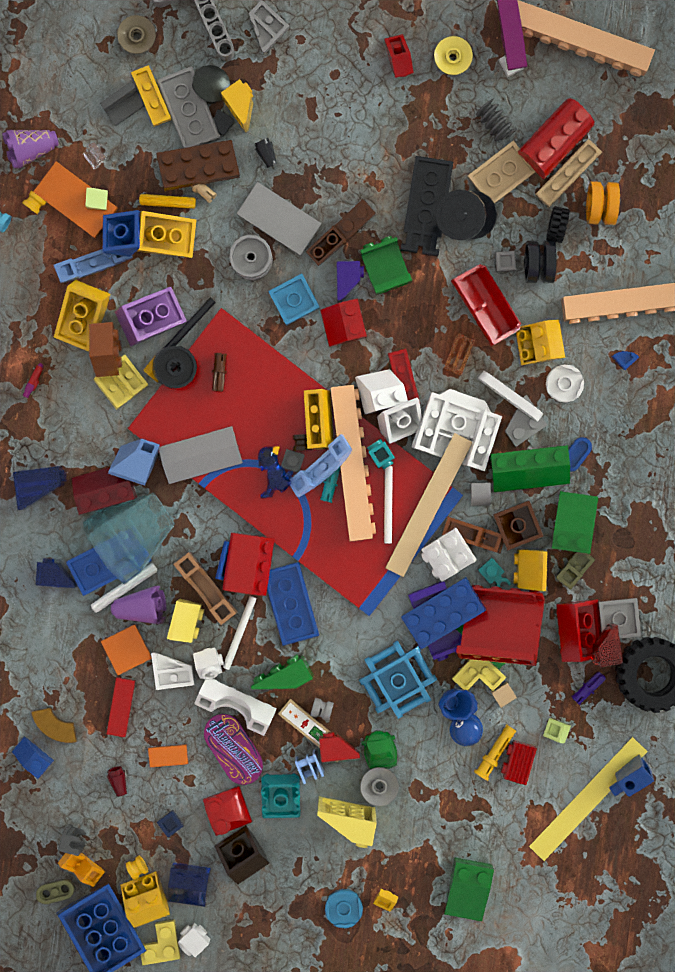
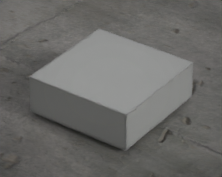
[495,251,516,272]

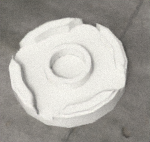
[545,364,584,403]

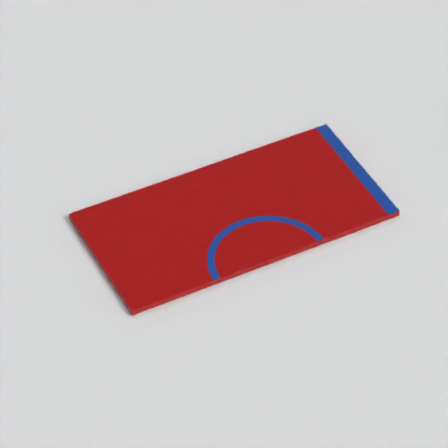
[127,308,463,616]

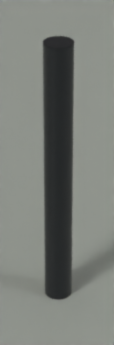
[164,297,216,348]

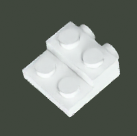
[421,528,477,582]

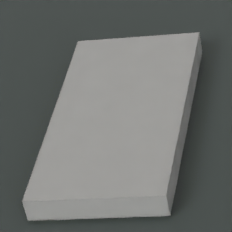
[157,66,220,148]
[237,182,322,256]

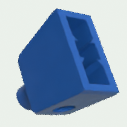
[609,754,654,796]

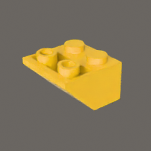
[516,320,565,365]
[120,871,170,928]

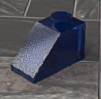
[36,558,77,588]

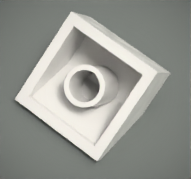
[355,369,408,414]
[377,398,422,444]

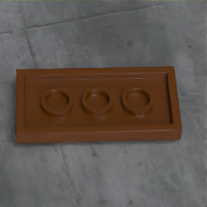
[156,140,240,191]

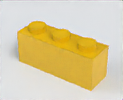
[304,389,334,450]

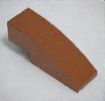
[442,517,504,554]

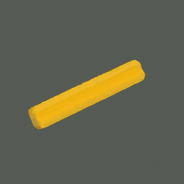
[139,194,196,209]

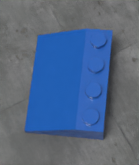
[56,884,146,972]

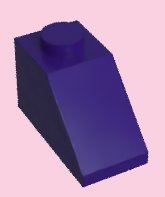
[337,261,364,302]

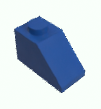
[12,736,54,779]

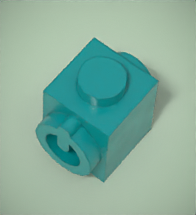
[367,439,395,469]

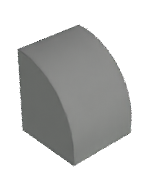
[470,483,491,506]

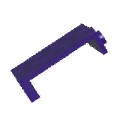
[408,581,462,661]

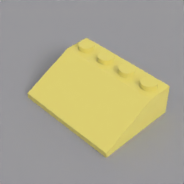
[317,796,377,848]

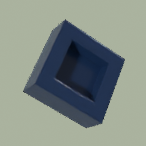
[157,810,184,838]

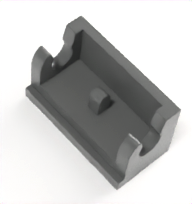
[58,824,86,856]

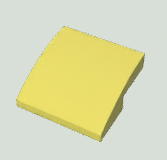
[93,355,148,410]

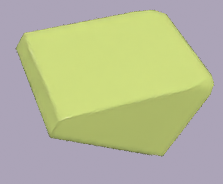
[85,188,108,210]
[543,718,571,743]

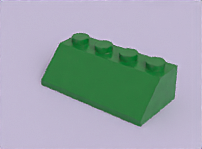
[490,445,570,492]

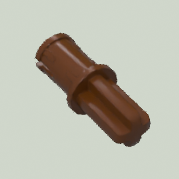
[212,353,227,392]

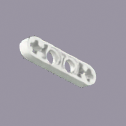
[478,371,543,422]

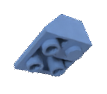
[108,439,160,486]

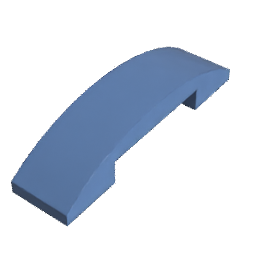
[53,249,133,283]

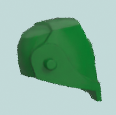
[361,730,397,770]

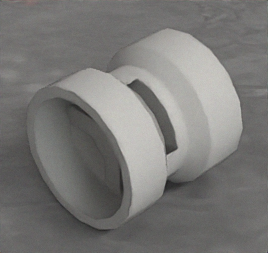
[310,698,334,721]

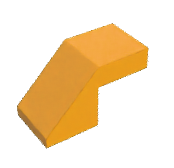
[58,853,105,887]

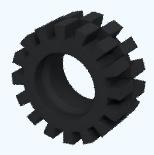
[546,206,570,243]

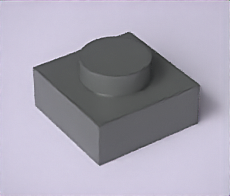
[281,449,305,473]

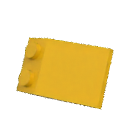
[137,211,196,258]
[54,280,111,352]
[513,549,547,591]

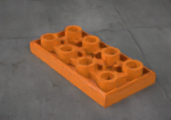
[33,161,118,239]

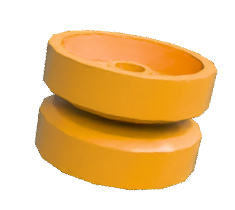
[586,181,620,225]

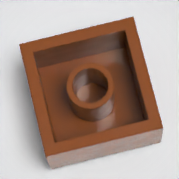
[89,322,122,377]

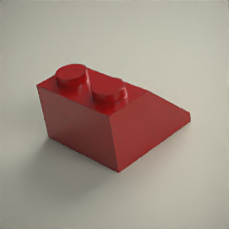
[320,298,367,347]

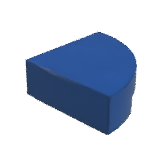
[611,351,639,370]

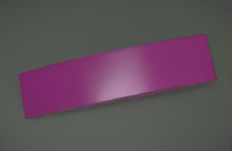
[497,0,527,71]

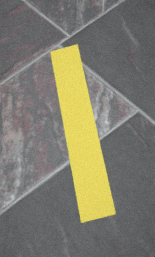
[529,737,648,861]

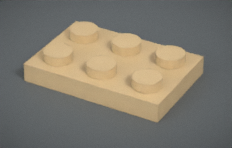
[467,140,536,203]

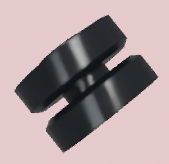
[524,241,556,283]
[152,346,197,388]

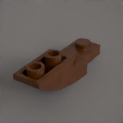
[306,199,376,266]

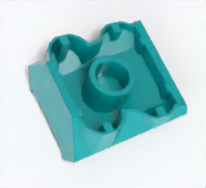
[261,773,301,818]

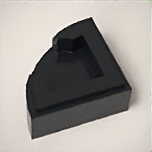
[215,109,234,136]

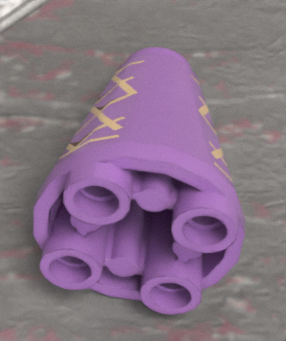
[2,130,59,169]

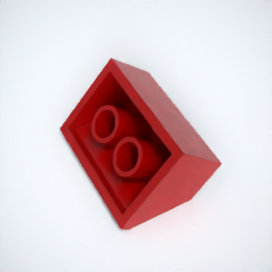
[222,533,275,596]
[556,599,603,662]

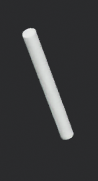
[384,466,393,543]
[223,596,257,670]

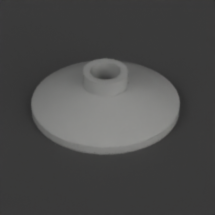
[360,767,399,806]

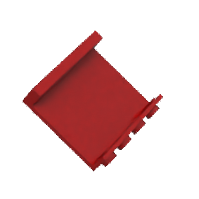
[456,585,545,666]

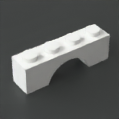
[194,679,277,736]

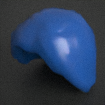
[438,688,478,721]

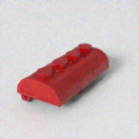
[518,98,595,180]
[451,264,521,347]

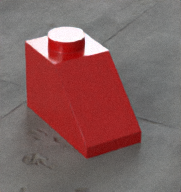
[384,34,414,78]
[319,732,360,762]

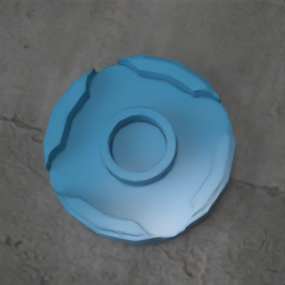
[325,889,363,928]

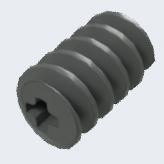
[476,98,517,142]

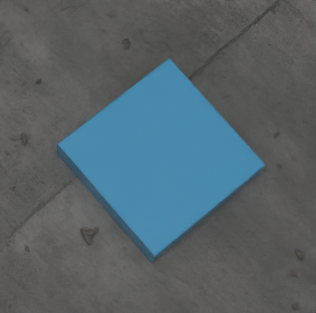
[268,274,320,326]

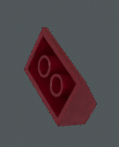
[72,467,137,515]

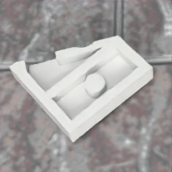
[151,652,195,690]

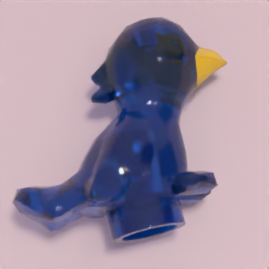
[258,446,294,499]

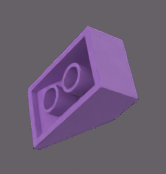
[115,287,187,346]

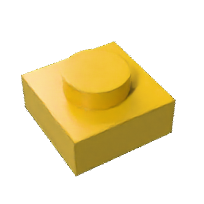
[373,889,398,912]

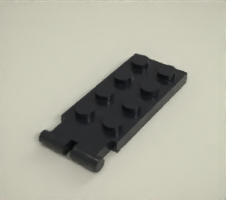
[400,156,453,257]

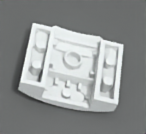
[412,389,502,471]

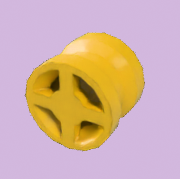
[22,191,47,215]
[126,855,149,880]

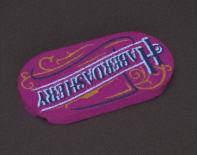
[204,714,263,785]

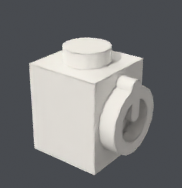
[193,648,224,680]
[178,923,210,957]

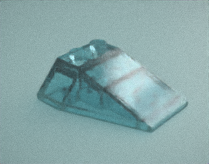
[83,493,175,584]

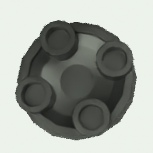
[192,65,231,104]

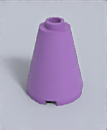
[111,586,166,624]

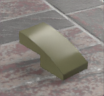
[556,552,595,590]

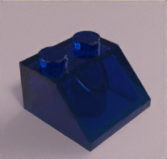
[167,863,211,907]

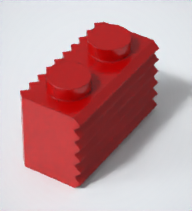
[501,740,537,785]

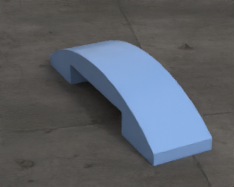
[288,434,352,497]

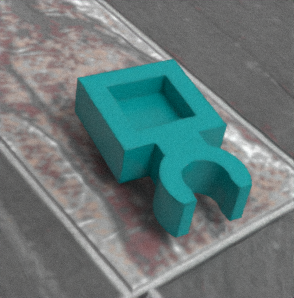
[478,557,511,590]

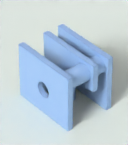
[295,749,324,784]

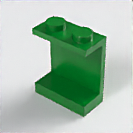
[360,236,412,296]

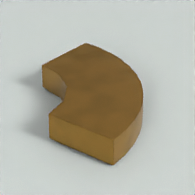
[31,707,77,743]

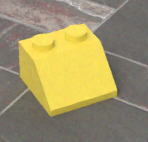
[167,599,204,643]

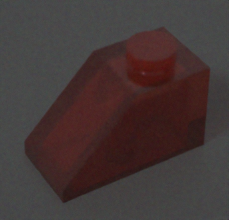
[591,623,623,667]

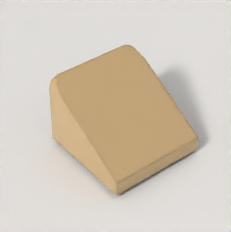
[490,681,517,708]

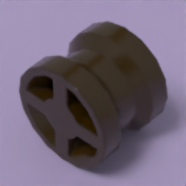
[292,434,312,451]

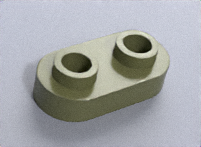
[36,879,75,904]

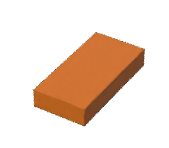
[148,744,188,767]

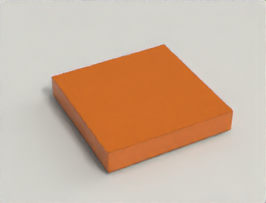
[101,624,152,675]

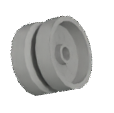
[229,235,273,281]

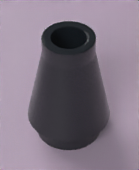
[255,138,277,168]

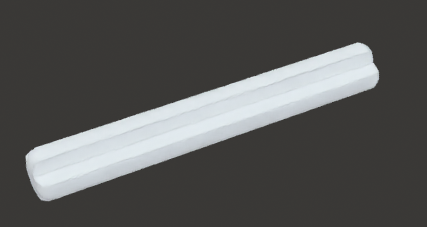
[91,563,158,613]

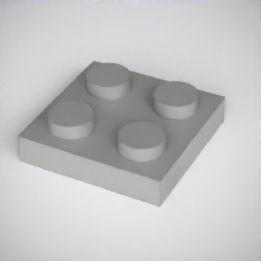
[598,598,641,640]

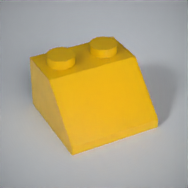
[221,79,254,133]

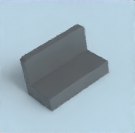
[100,81,145,126]

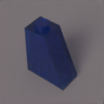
[13,466,66,510]

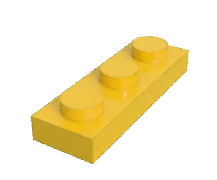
[131,65,171,127]

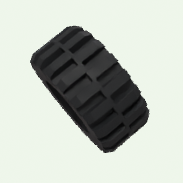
[615,637,675,713]

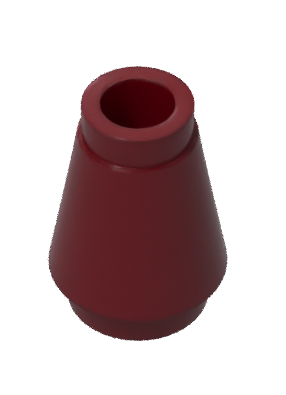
[106,766,127,797]

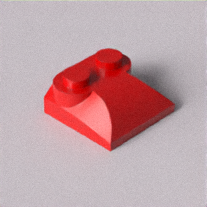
[203,786,252,836]

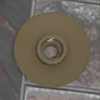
[117,15,156,54]

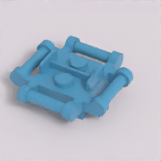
[359,640,437,719]

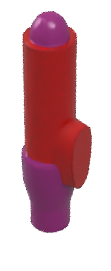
[22,363,44,398]

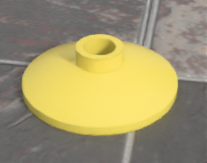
[434,36,473,75]

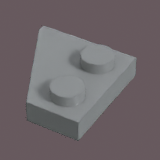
[249,0,290,55]
[504,395,547,447]

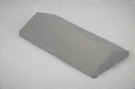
[159,426,243,484]

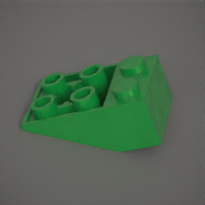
[251,654,314,689]

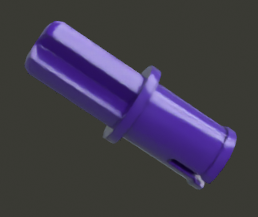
[571,671,606,705]

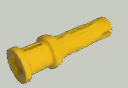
[474,724,516,781]

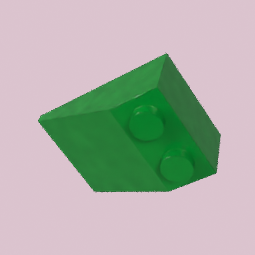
[552,491,598,554]
[444,857,494,921]

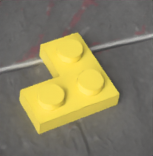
[452,659,506,691]
[141,919,181,965]

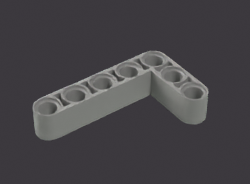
[152,0,235,61]

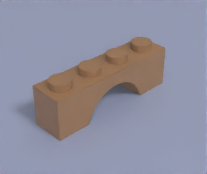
[173,552,238,625]

